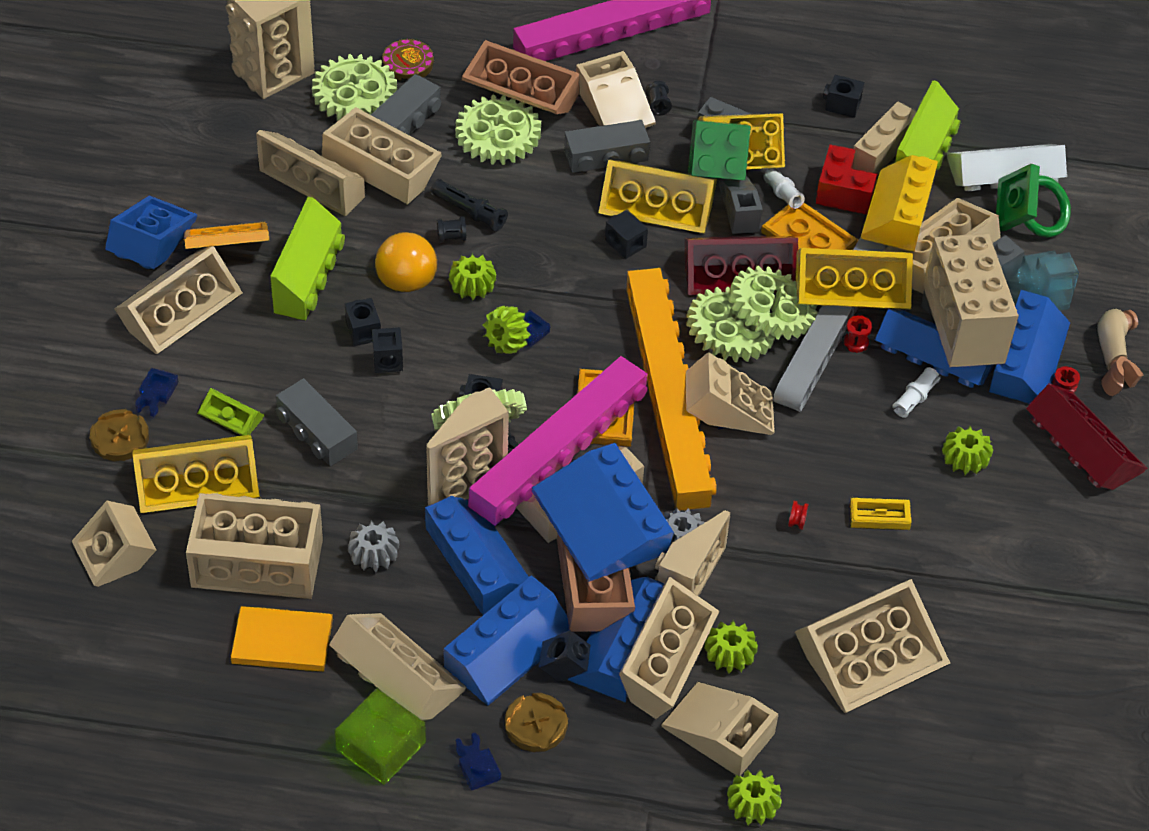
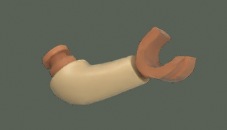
[1097,309,1143,396]

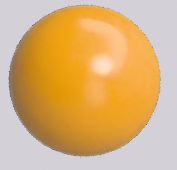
[375,232,437,292]

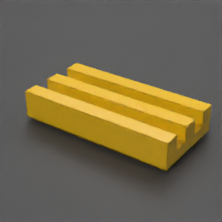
[850,498,911,530]

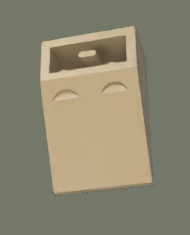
[576,51,656,128]
[686,352,775,435]
[661,682,778,776]

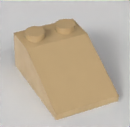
[655,510,731,596]

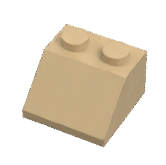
[72,501,156,587]

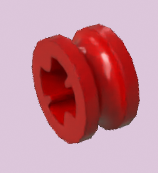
[1052,366,1080,393]
[788,501,809,530]

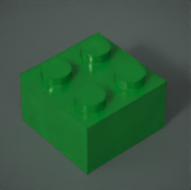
[688,120,751,180]

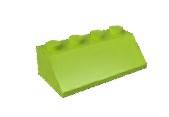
[895,80,961,170]
[270,196,345,321]

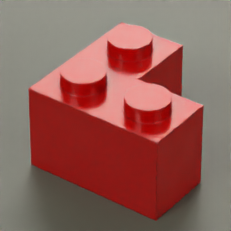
[816,144,877,215]

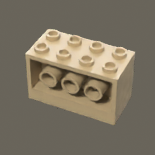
[226,0,315,99]
[923,234,1019,367]
[186,493,323,599]

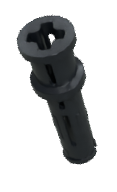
[431,179,508,232]

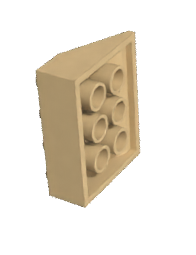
[426,387,509,506]
[795,579,950,713]

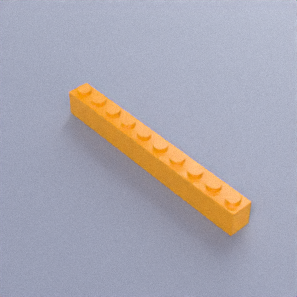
[626,268,716,511]

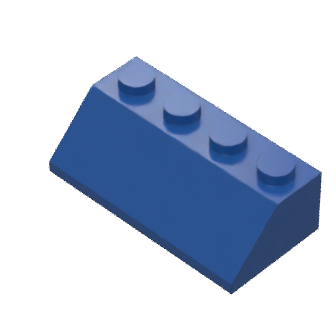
[989,290,1070,404]
[875,309,995,388]
[425,496,529,615]
[444,575,574,706]
[568,577,665,702]

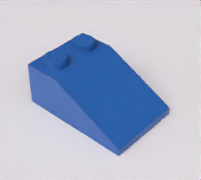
[105,195,197,269]

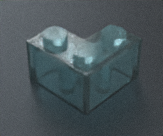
[1018,250,1079,311]

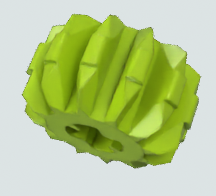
[449,253,496,300]
[483,306,531,354]
[942,426,993,475]
[704,620,758,673]
[727,769,782,825]

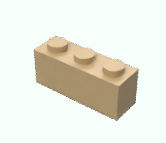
[853,101,917,175]

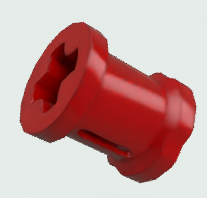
[844,315,872,353]

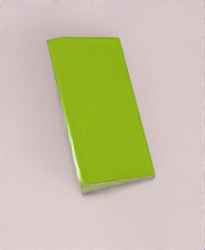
[197,388,264,436]

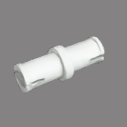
[764,168,805,209]
[892,367,941,418]

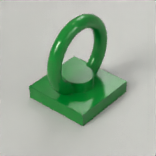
[996,163,1071,238]

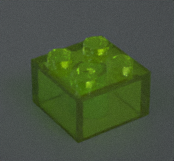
[335,688,426,785]

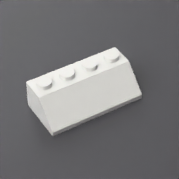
[947,144,1067,191]

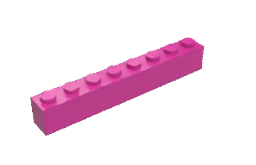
[513,0,711,61]
[468,356,648,526]

